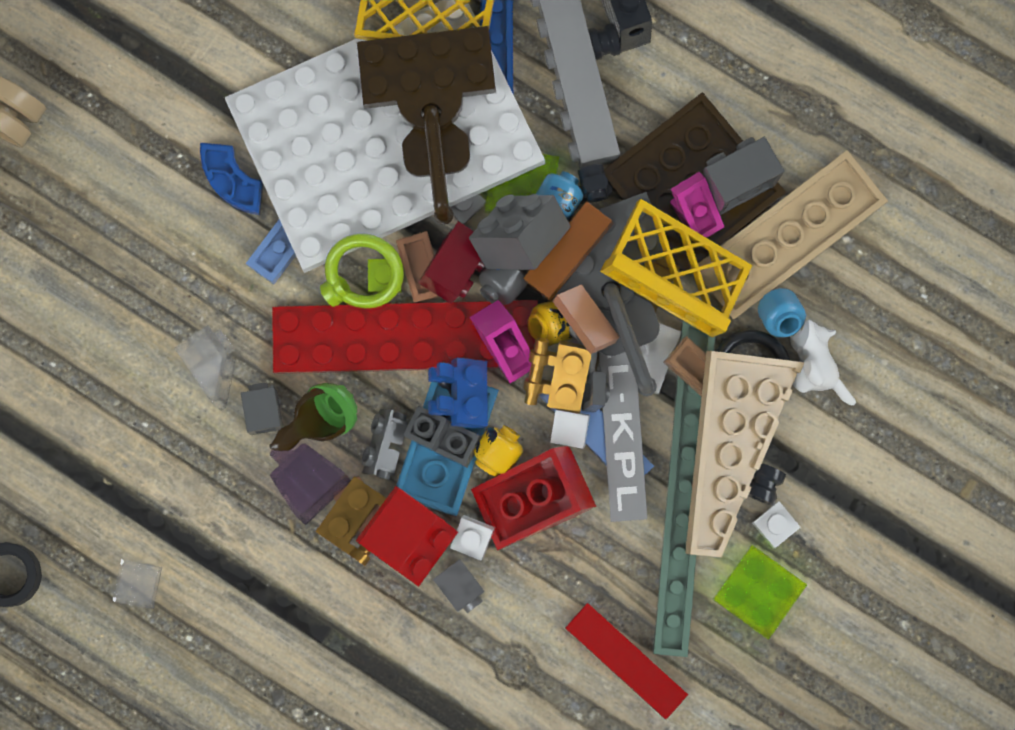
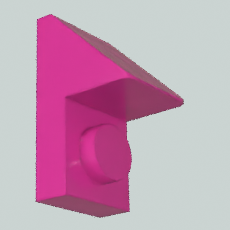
[670,172,724,238]

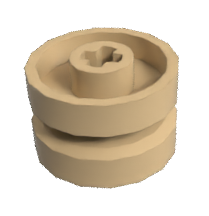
[0,76,47,148]

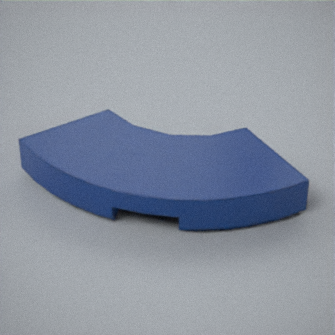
[200,143,263,215]

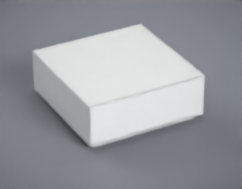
[550,409,590,449]

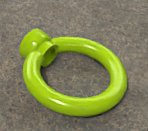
[320,233,404,308]

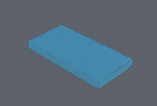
[396,382,499,517]

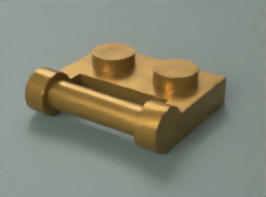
[315,476,386,567]

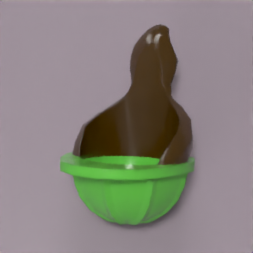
[269,383,357,451]

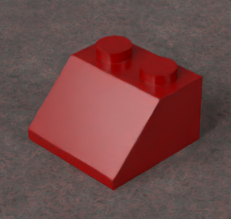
[356,486,458,587]

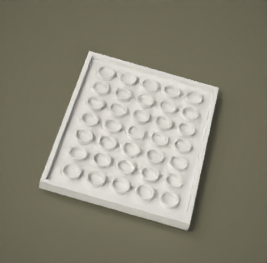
[225,0,545,273]

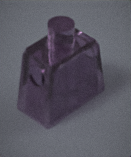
[270,443,351,525]

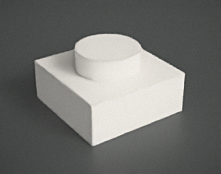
[752,501,801,549]
[450,515,495,561]

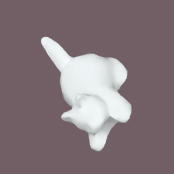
[790,320,856,406]

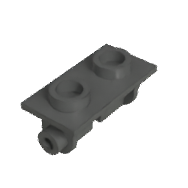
[362,409,408,480]

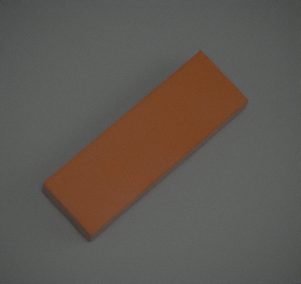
[523,201,614,301]

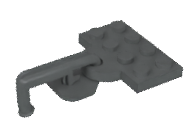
[542,192,664,396]

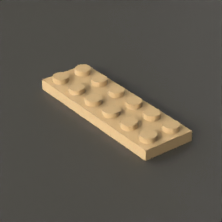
[698,150,888,321]

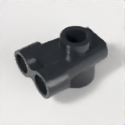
[577,164,613,204]

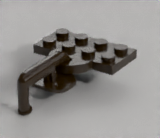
[357,26,496,225]

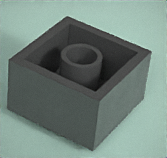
[702,136,785,215]
[469,194,571,270]

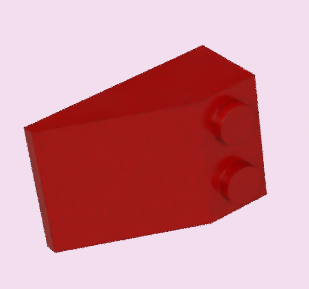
[471,446,597,550]

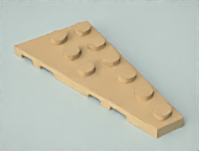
[685,351,804,557]

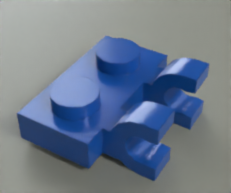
[428,358,488,429]

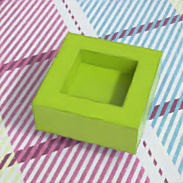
[368,259,402,294]

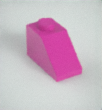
[470,300,531,384]

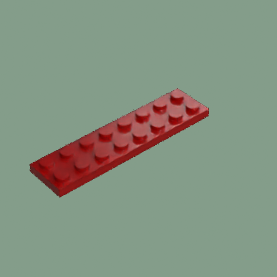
[272,300,538,374]

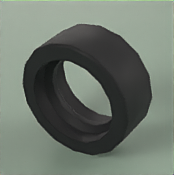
[0,542,42,607]

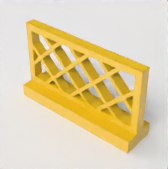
[354,0,494,40]
[600,199,753,337]

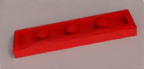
[565,603,689,720]

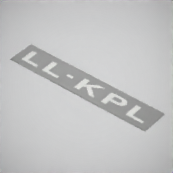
[599,351,647,522]

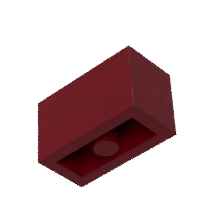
[418,221,484,304]

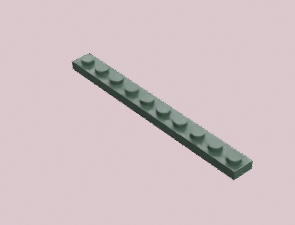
[653,320,715,657]

